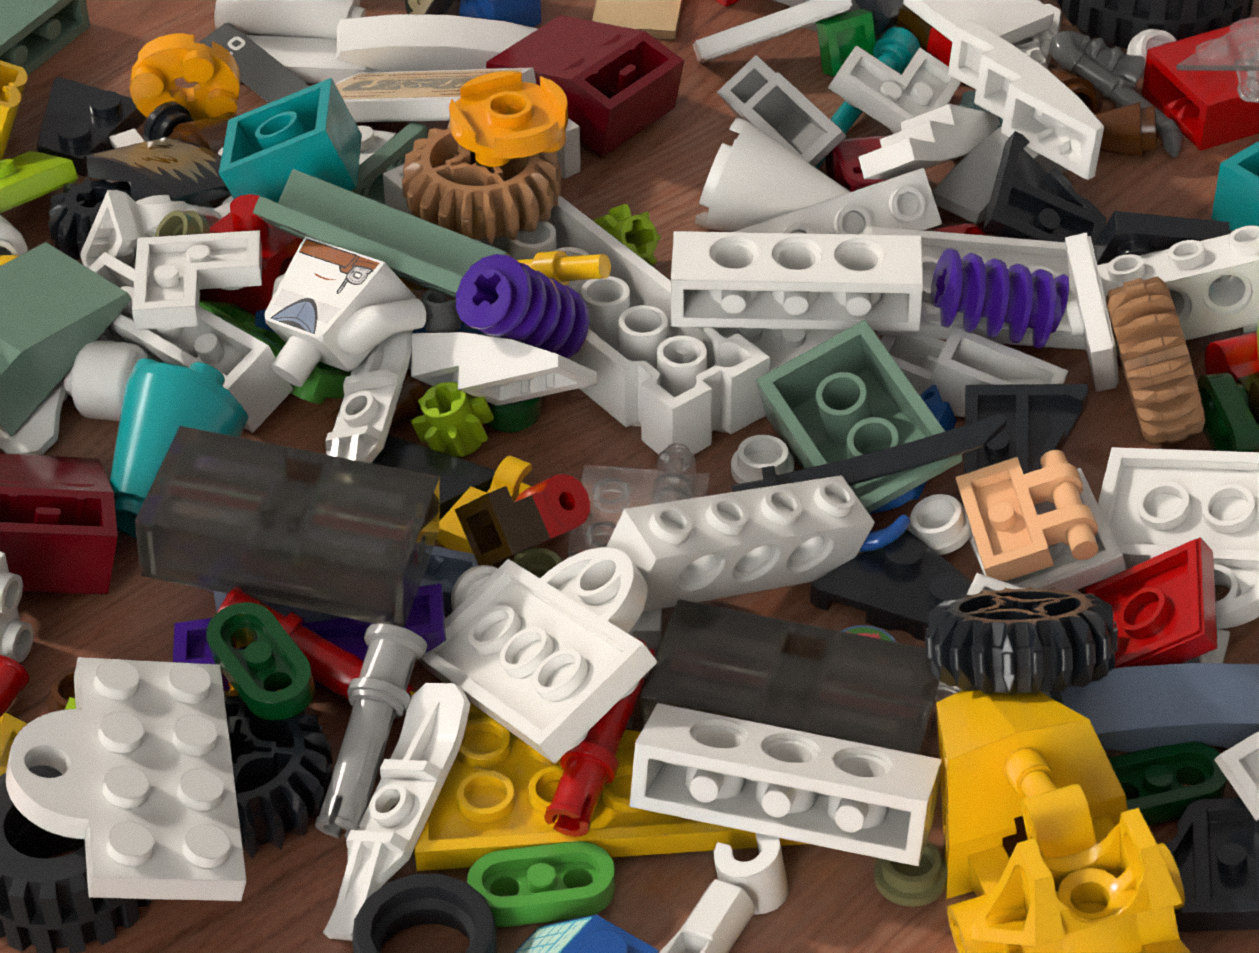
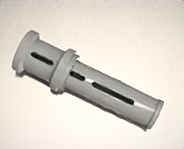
[315,624,427,839]

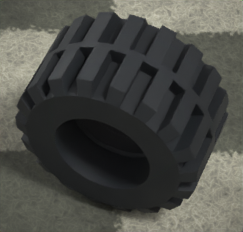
[0,765,152,953]

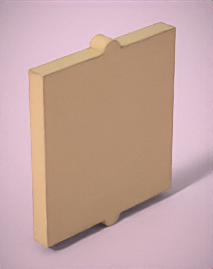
[592,0,683,40]

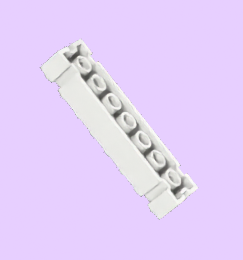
[383,164,770,466]

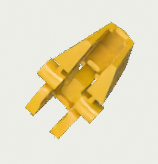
[936,690,1191,953]

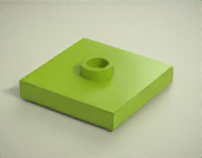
[0,151,78,213]

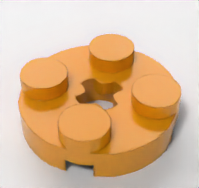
[130,33,240,121]
[449,71,568,167]

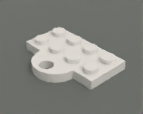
[1098,447,1259,629]
[418,547,658,764]
[6,657,246,901]

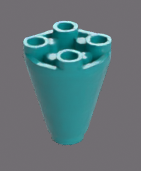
[109,358,249,539]

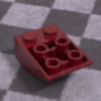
[486,15,685,157]
[0,453,118,594]

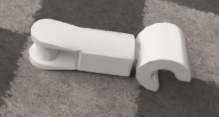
[659,833,789,953]

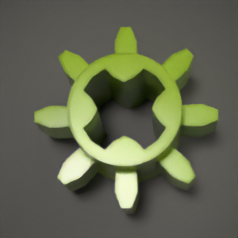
[592,204,661,265]
[411,382,494,457]

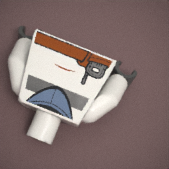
[264,237,461,387]

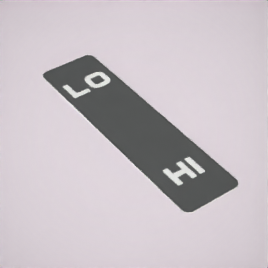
[199,23,310,103]

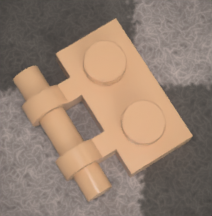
[955,450,1098,582]

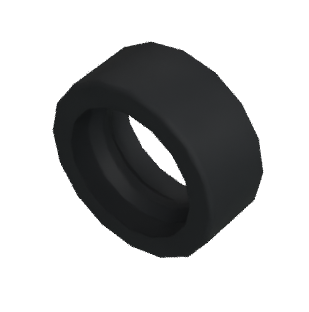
[352,874,497,953]

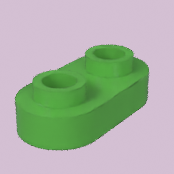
[467,841,615,927]

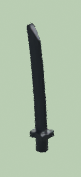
[732,414,1007,492]

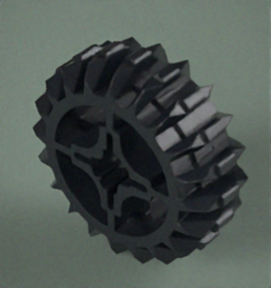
[925,587,1119,696]
[223,690,333,859]

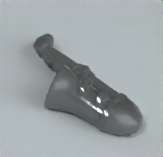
[1049,31,1184,158]

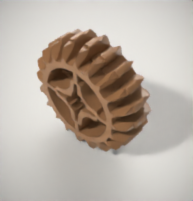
[402,121,561,245]
[1105,276,1206,446]

